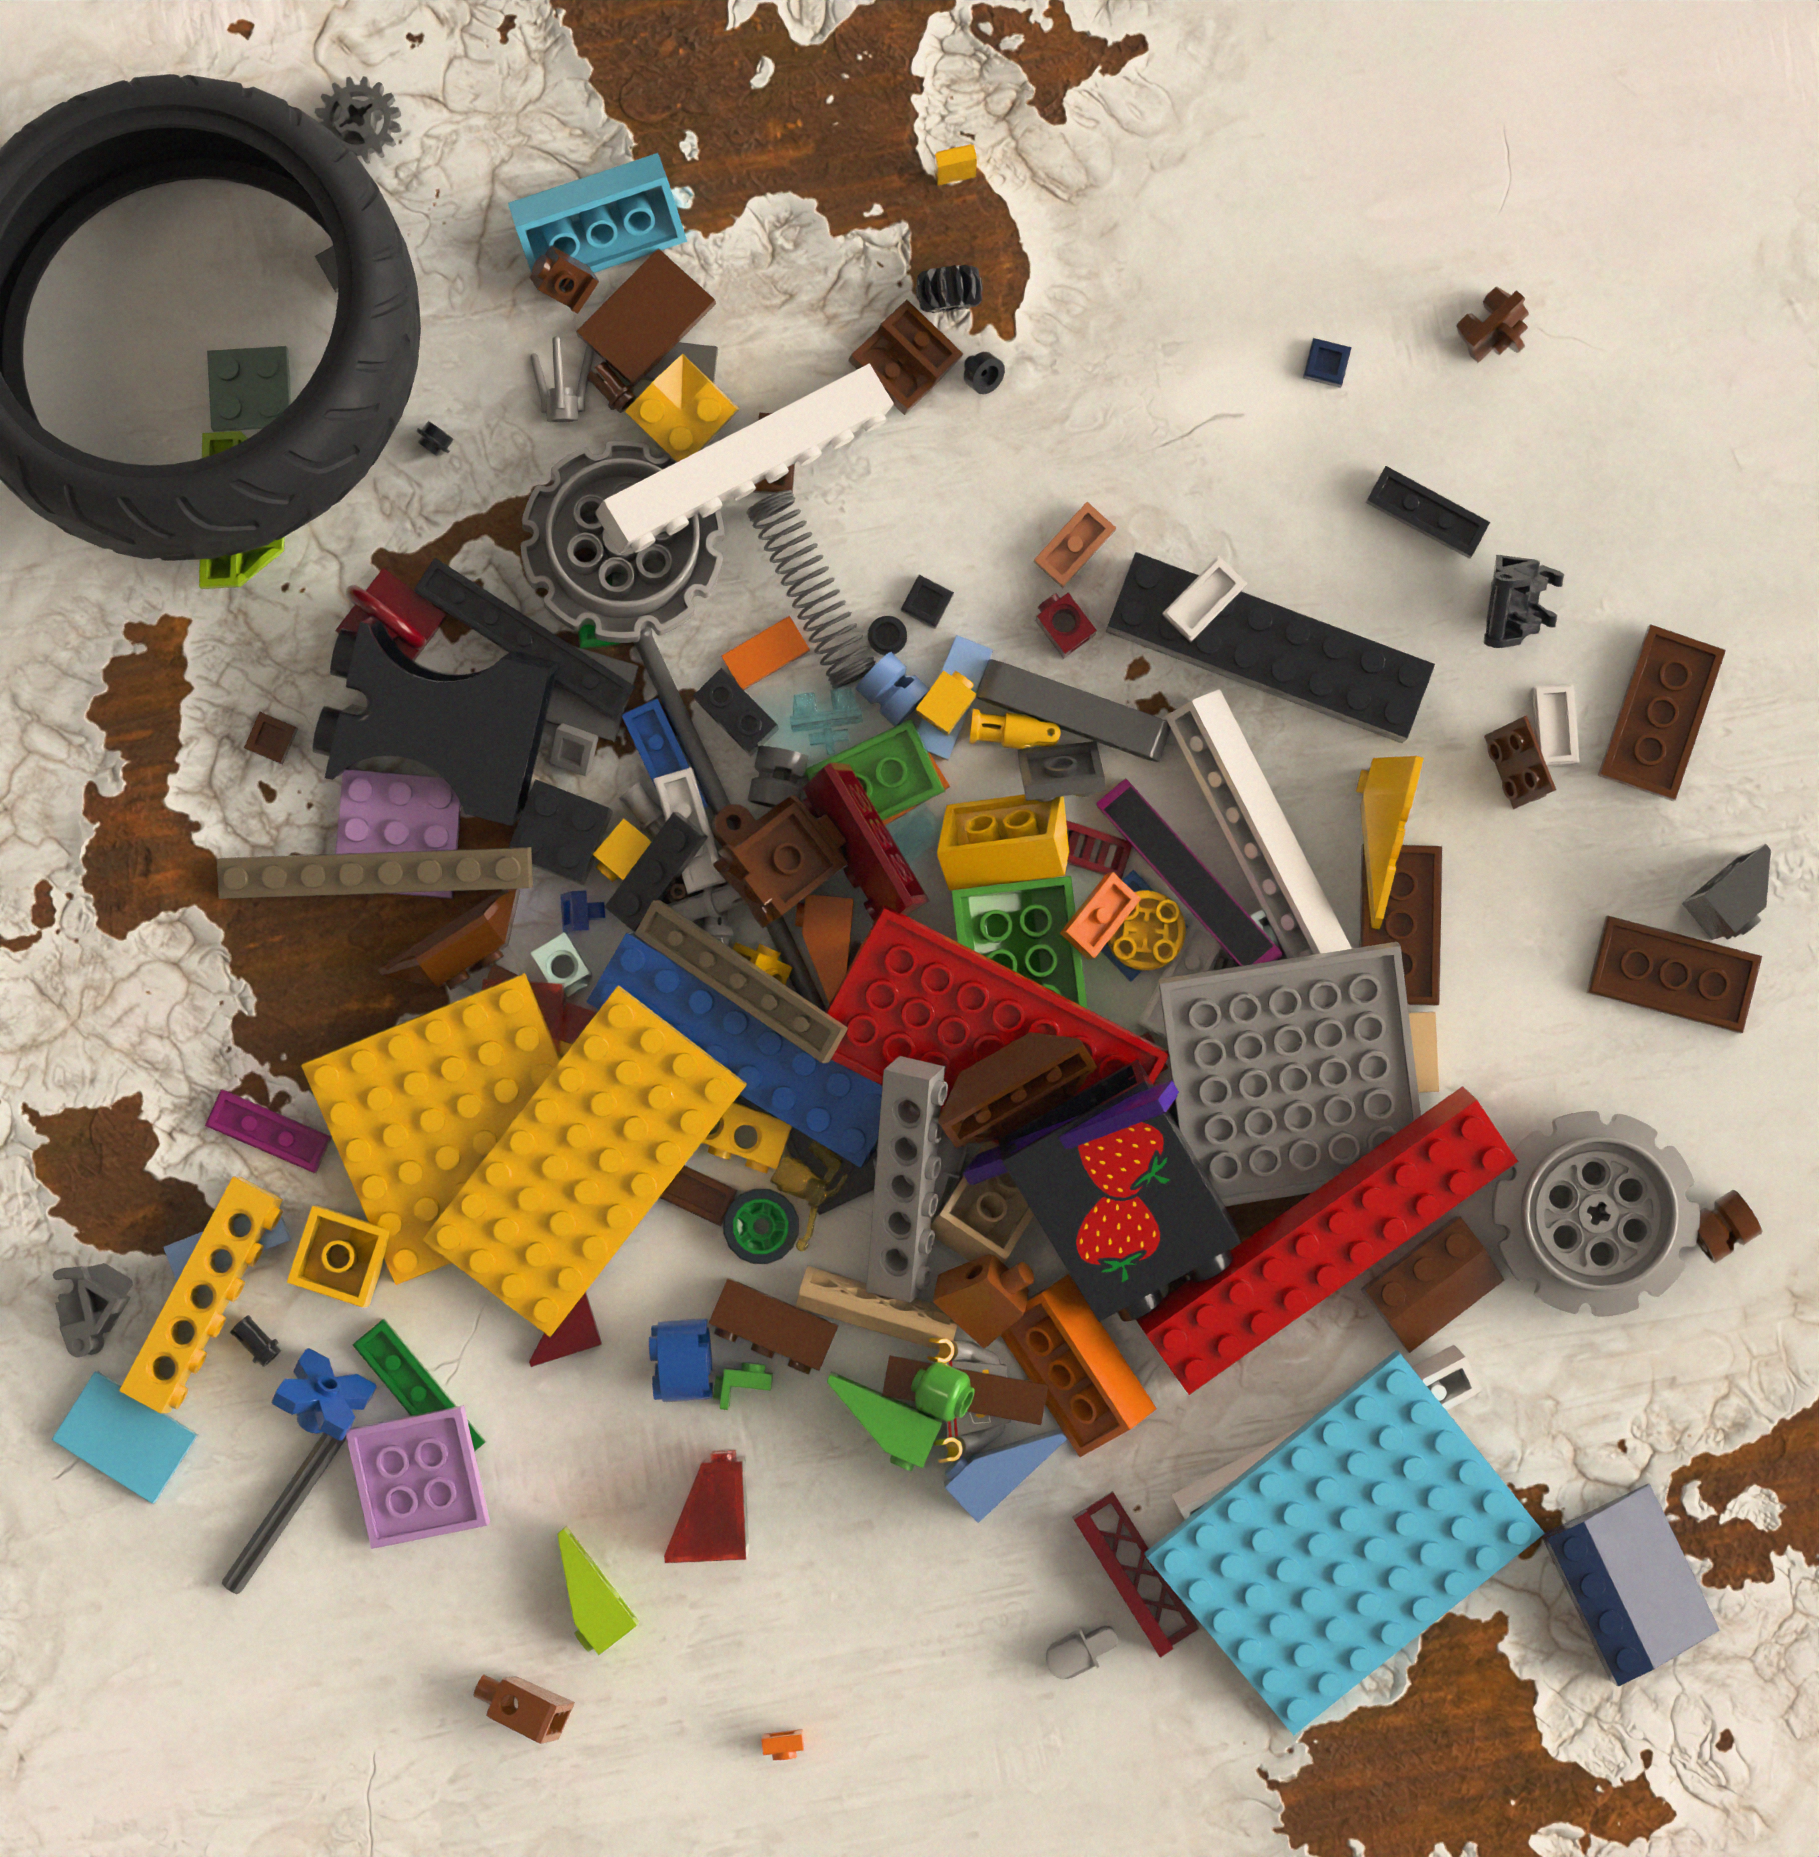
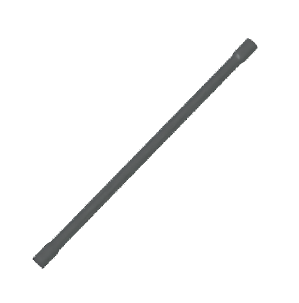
[633,628,826,1012]

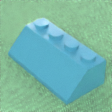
[508,153,687,291]

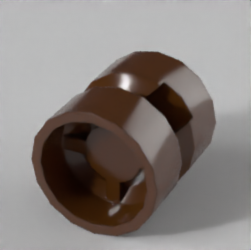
[1696,1190,1763,1264]

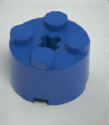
[649,1318,713,1402]

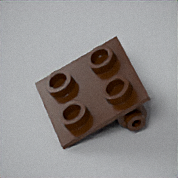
[1484,715,1556,809]

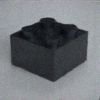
[508,779,613,886]

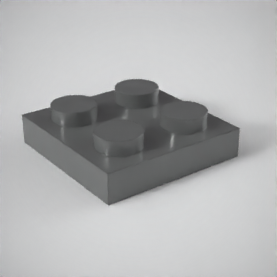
[1018,741,1106,802]

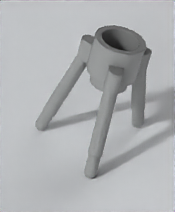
[531,336,594,422]

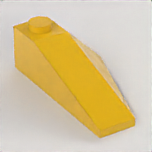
[1356,756,1424,929]

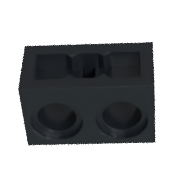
[693,668,779,757]

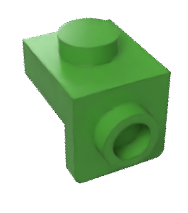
[713,1362,773,1410]

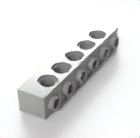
[866,1056,948,1303]

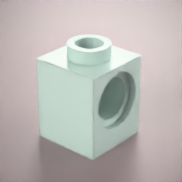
[531,932,592,997]

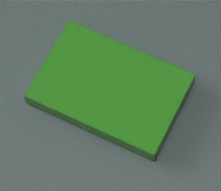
[805,719,946,821]

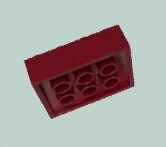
[802,763,930,922]

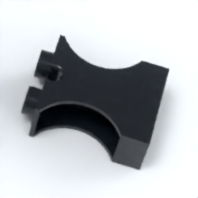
[312,616,560,826]

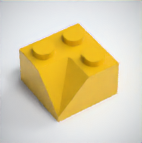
[625,354,740,462]
[286,1205,390,1308]

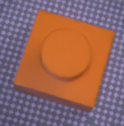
[761,1729,804,1760]

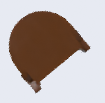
[711,795,848,928]

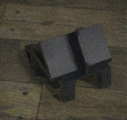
[1483,555,1564,648]

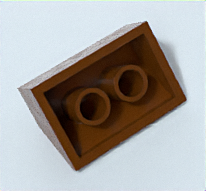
[1360,1216,1504,1353]

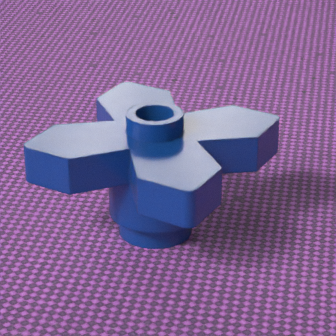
[271,1348,377,1441]

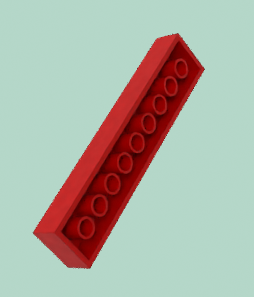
[1135,1086,1519,1395]

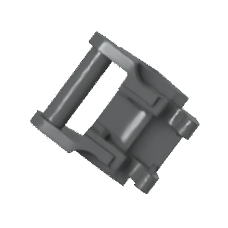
[53,1263,133,1357]

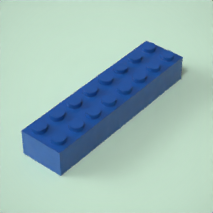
[586,932,883,1168]

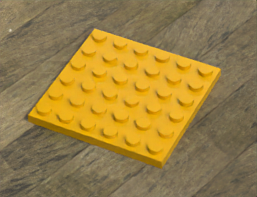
[301,973,561,1285]

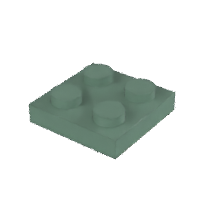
[207,346,291,432]

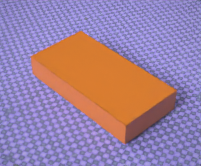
[722,616,810,690]

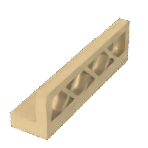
[795,1265,957,1350]

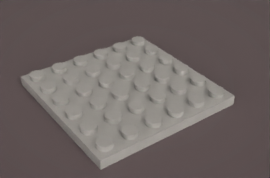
[1158,942,1421,1206]

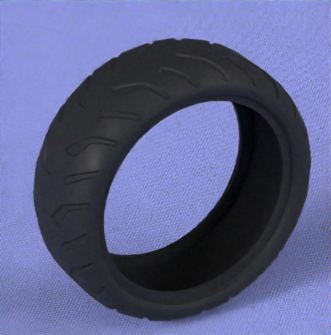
[0,74,421,561]

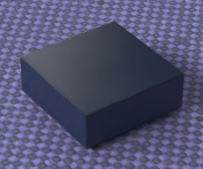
[1303,338,1352,388]

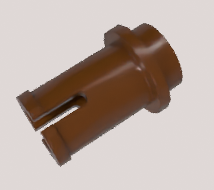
[587,362,637,413]

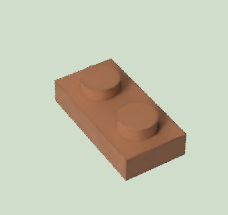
[1033,502,1116,588]

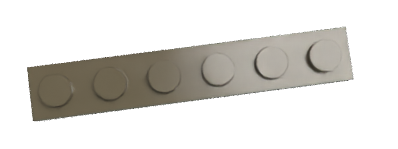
[634,900,848,1063]

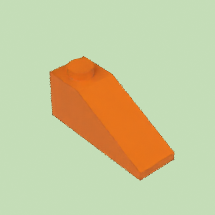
[795,895,854,1004]

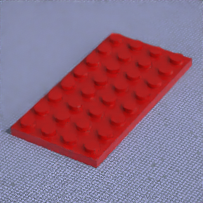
[825,905,1169,1145]

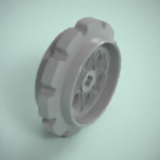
[520,440,724,643]
[1492,1111,1700,1317]

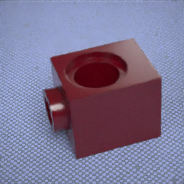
[1035,592,1097,659]

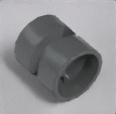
[747,746,809,808]

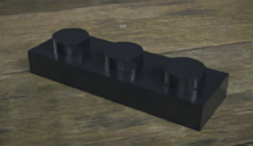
[1365,466,1491,559]
[605,812,708,932]

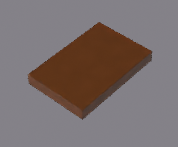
[576,248,716,387]

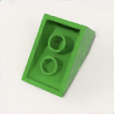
[827,1371,942,1471]

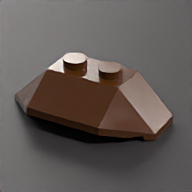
[378,889,520,990]
[938,1032,1097,1148]

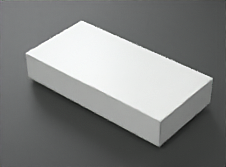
[1162,556,1247,642]
[1532,684,1580,766]

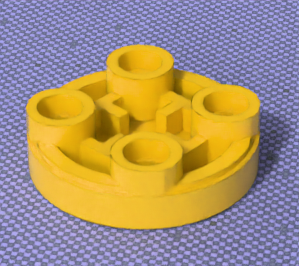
[1107,890,1186,971]

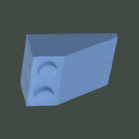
[944,1429,1067,1523]

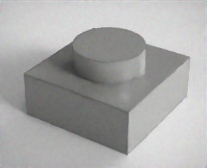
[549,723,599,777]

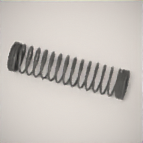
[746,490,876,689]

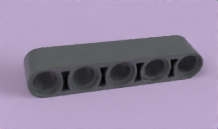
[976,659,1171,762]

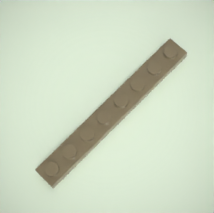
[217,847,533,899]

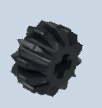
[916,265,983,313]

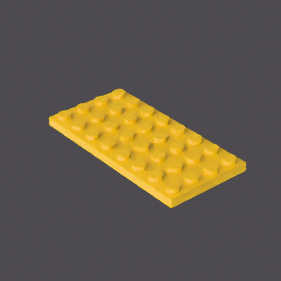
[422,985,747,1337]

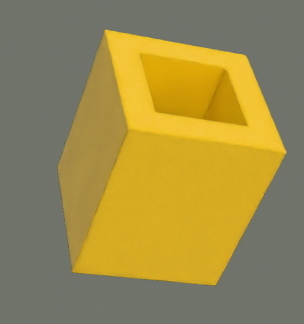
[915,670,976,736]
[593,818,652,882]

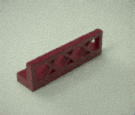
[1072,1491,1199,1658]

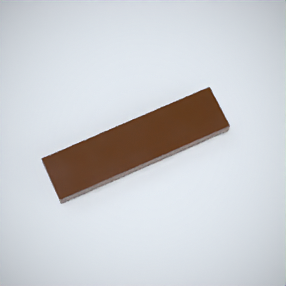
[882,1355,1049,1425]

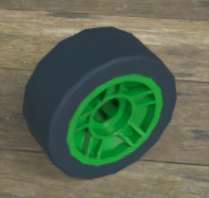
[723,1189,799,1264]

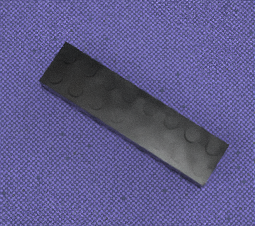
[1106,552,1435,743]

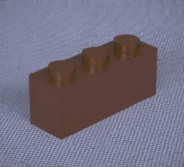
[709,1278,839,1374]

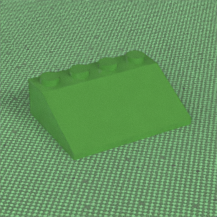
[951,876,1088,1009]

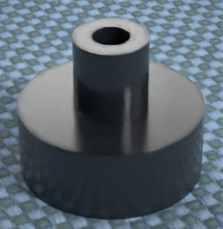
[964,351,1005,394]

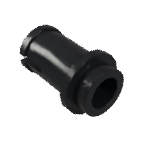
[230,1315,281,1367]

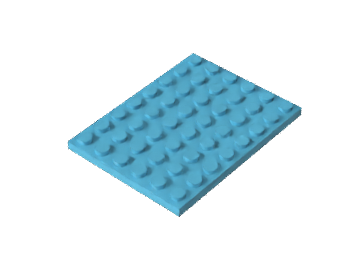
[1144,1350,1545,1735]

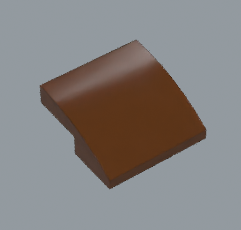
[848,300,963,415]

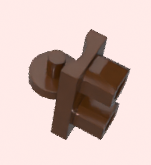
[1456,287,1529,363]

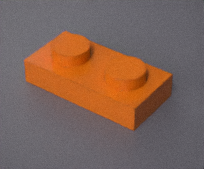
[1060,872,1141,960]

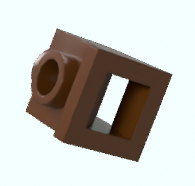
[529,245,599,314]

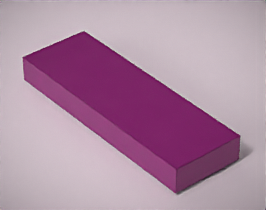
[205,1089,332,1173]

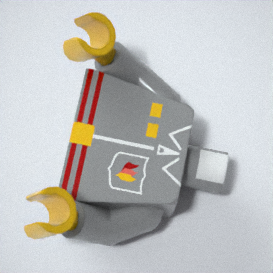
[927,1337,1032,1463]

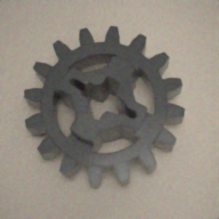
[315,76,402,164]

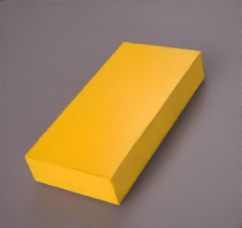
[934,144,977,186]

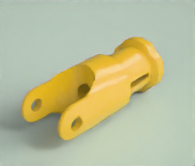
[969,708,1061,749]

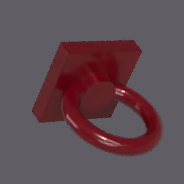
[335,568,448,661]

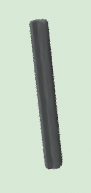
[222,1433,347,1594]

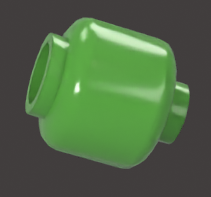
[911,1362,975,1422]

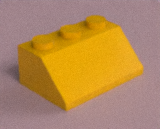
[937,794,1069,891]

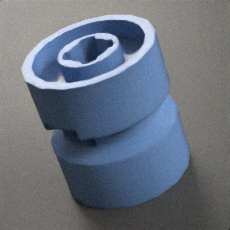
[855,652,930,727]

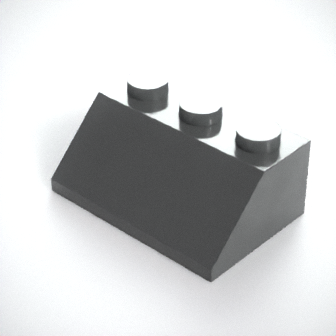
[1682,844,1771,940]

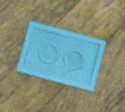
[52,1371,198,1504]

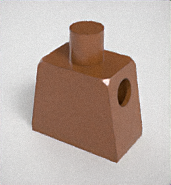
[932,1254,1034,1349]
[473,1674,575,1744]

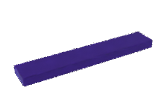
[963,1080,1179,1185]

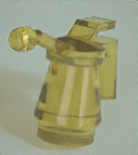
[770,1140,849,1252]

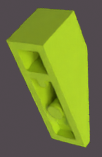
[557,1526,640,1655]

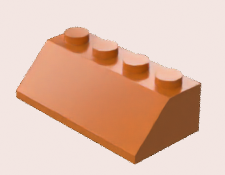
[1001,1274,1157,1457]

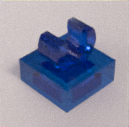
[560,890,606,934]

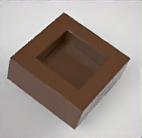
[244,711,298,765]

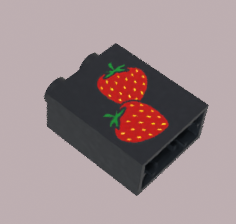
[998,1059,1241,1322]

